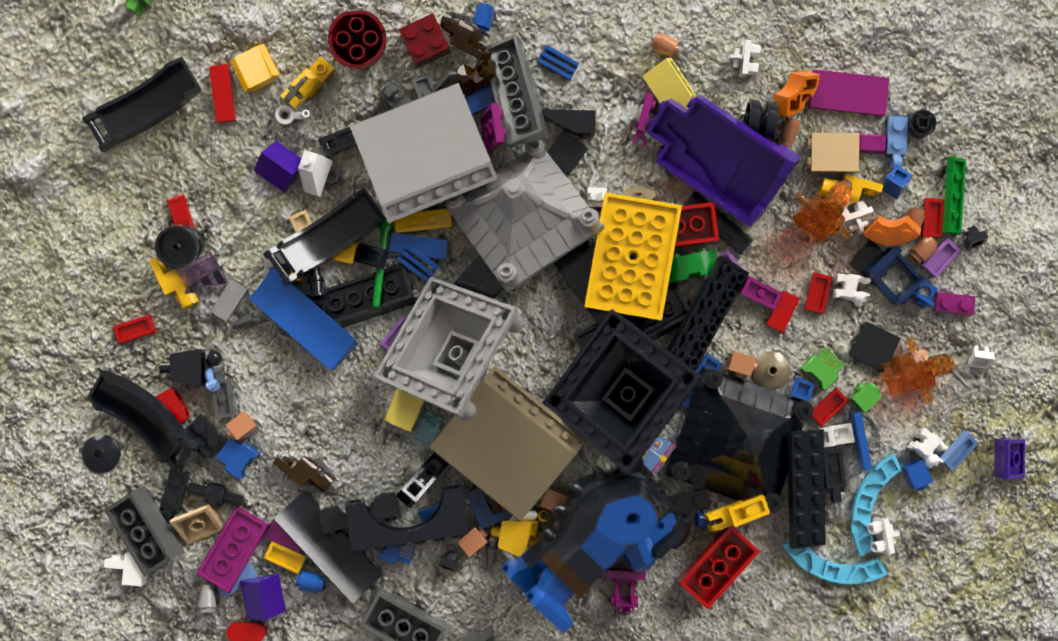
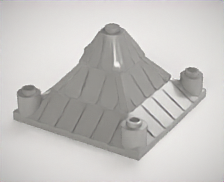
[444,140,604,293]
[373,277,524,421]

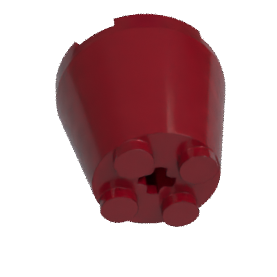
[328,10,387,70]

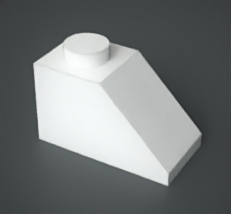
[298,150,333,197]

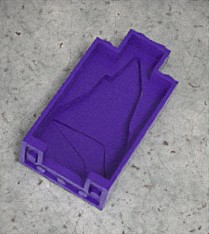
[647,95,802,227]

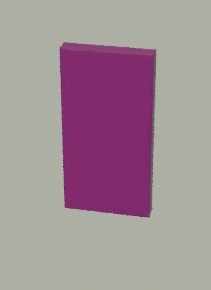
[809,69,890,117]
[196,506,270,593]

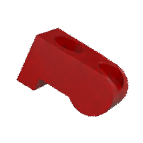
[156,388,190,423]

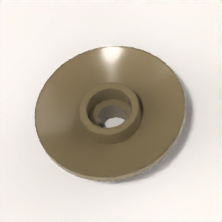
[752,352,790,390]

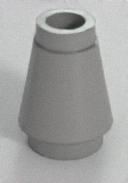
[197,584,217,613]

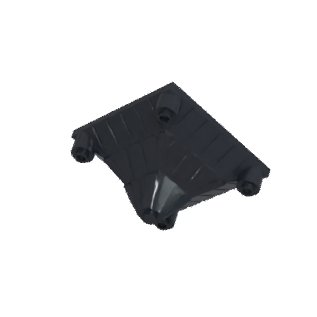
[542,309,704,475]
[665,366,814,513]

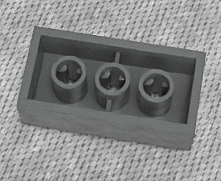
[104,486,184,576]
[360,588,448,641]

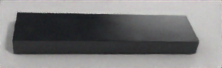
[683,192,753,255]

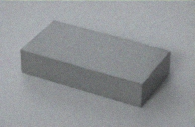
[210,279,248,322]

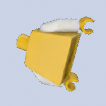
[491,510,548,560]

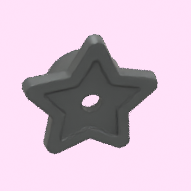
[326,165,344,189]

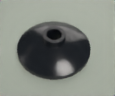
[82,434,121,473]

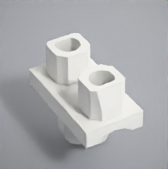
[728,40,761,78]
[836,201,874,234]
[867,518,900,554]

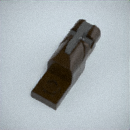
[440,11,493,60]
[434,59,496,97]
[273,456,336,493]

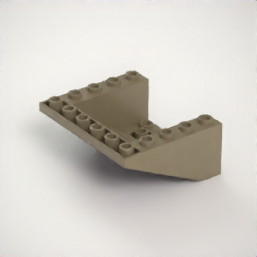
[429,366,587,522]

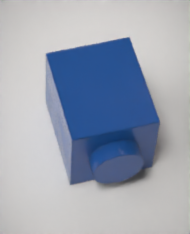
[901,459,933,491]

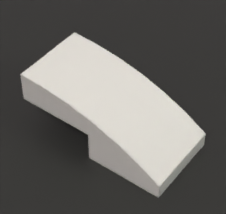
[817,423,856,447]

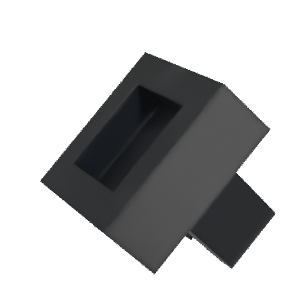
[963,225,989,250]
[438,550,459,573]

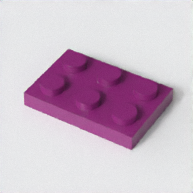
[480,103,506,154]

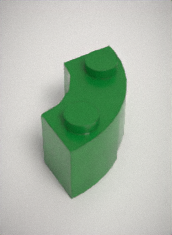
[668,247,717,283]

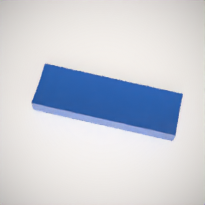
[249,267,359,372]

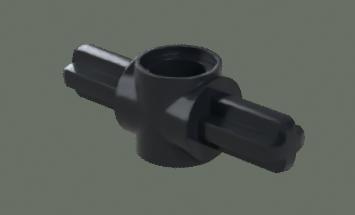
[187,482,244,506]

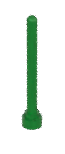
[372,217,394,309]

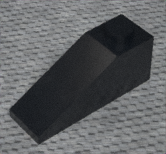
[541,109,596,140]
[396,453,449,508]

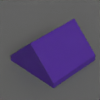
[254,140,301,193]
[994,438,1025,479]
[240,573,286,621]

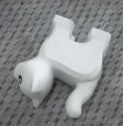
[832,274,871,307]
[907,428,949,469]

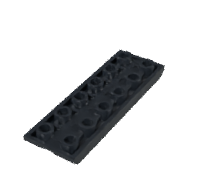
[667,256,749,371]

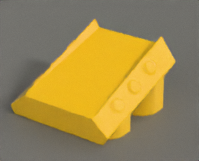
[230,44,279,92]

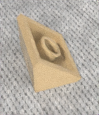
[170,504,223,545]

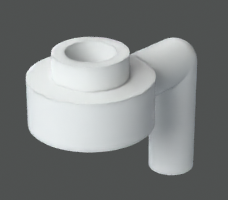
[275,105,310,125]

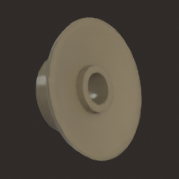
[621,187,656,200]

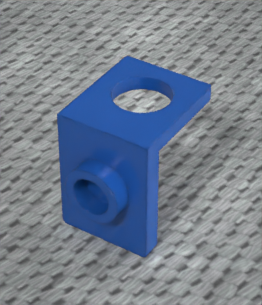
[910,281,938,309]

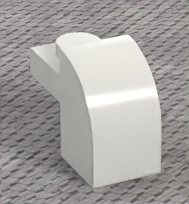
[104,552,148,586]

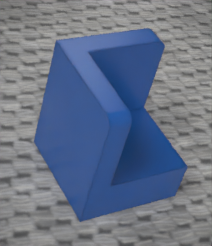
[882,165,913,199]

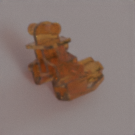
[791,179,853,243]
[881,337,956,403]

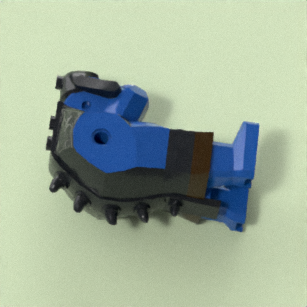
[501,466,694,634]

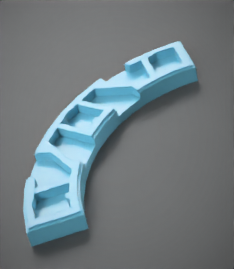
[851,453,903,557]
[782,541,888,585]

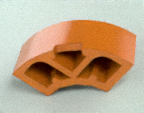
[773,71,820,117]
[863,215,921,246]

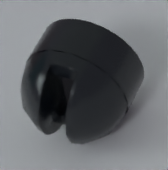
[206,349,222,366]

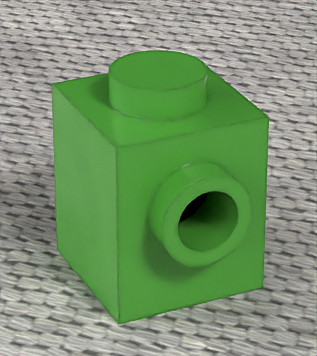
[848,382,882,413]

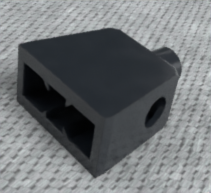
[159,349,206,386]

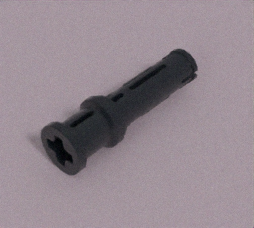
[307,267,326,300]

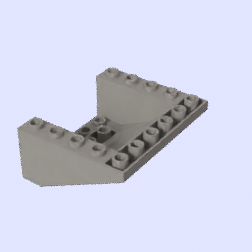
[350,83,498,223]

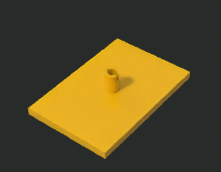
[584,192,682,321]

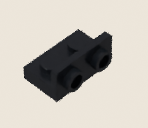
[184,414,228,458]

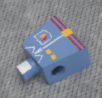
[643,436,677,475]

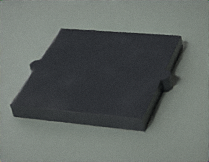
[547,130,588,176]
[849,240,888,286]

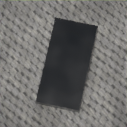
[353,243,389,269]

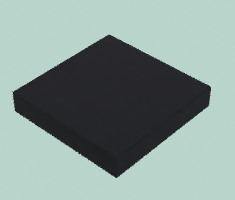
[849,322,901,372]

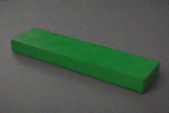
[942,157,966,235]

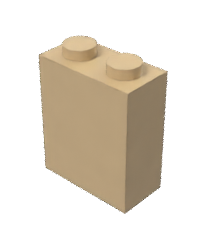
[807,133,859,174]

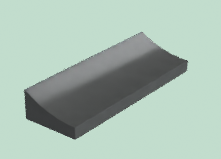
[486,34,550,148]

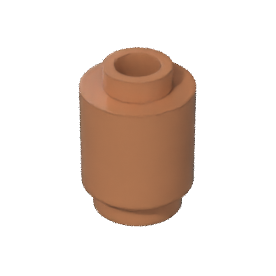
[651,33,680,58]
[909,236,938,264]

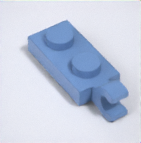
[885,116,908,169]

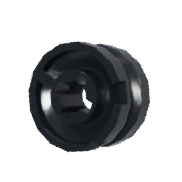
[907,109,937,139]

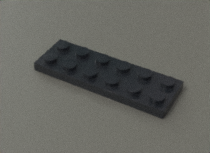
[787,429,826,549]

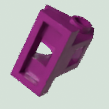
[606,568,646,615]

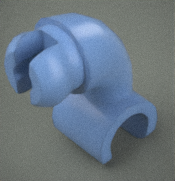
[204,368,220,392]

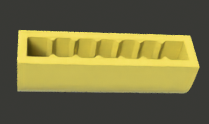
[642,58,696,109]
[384,389,425,432]

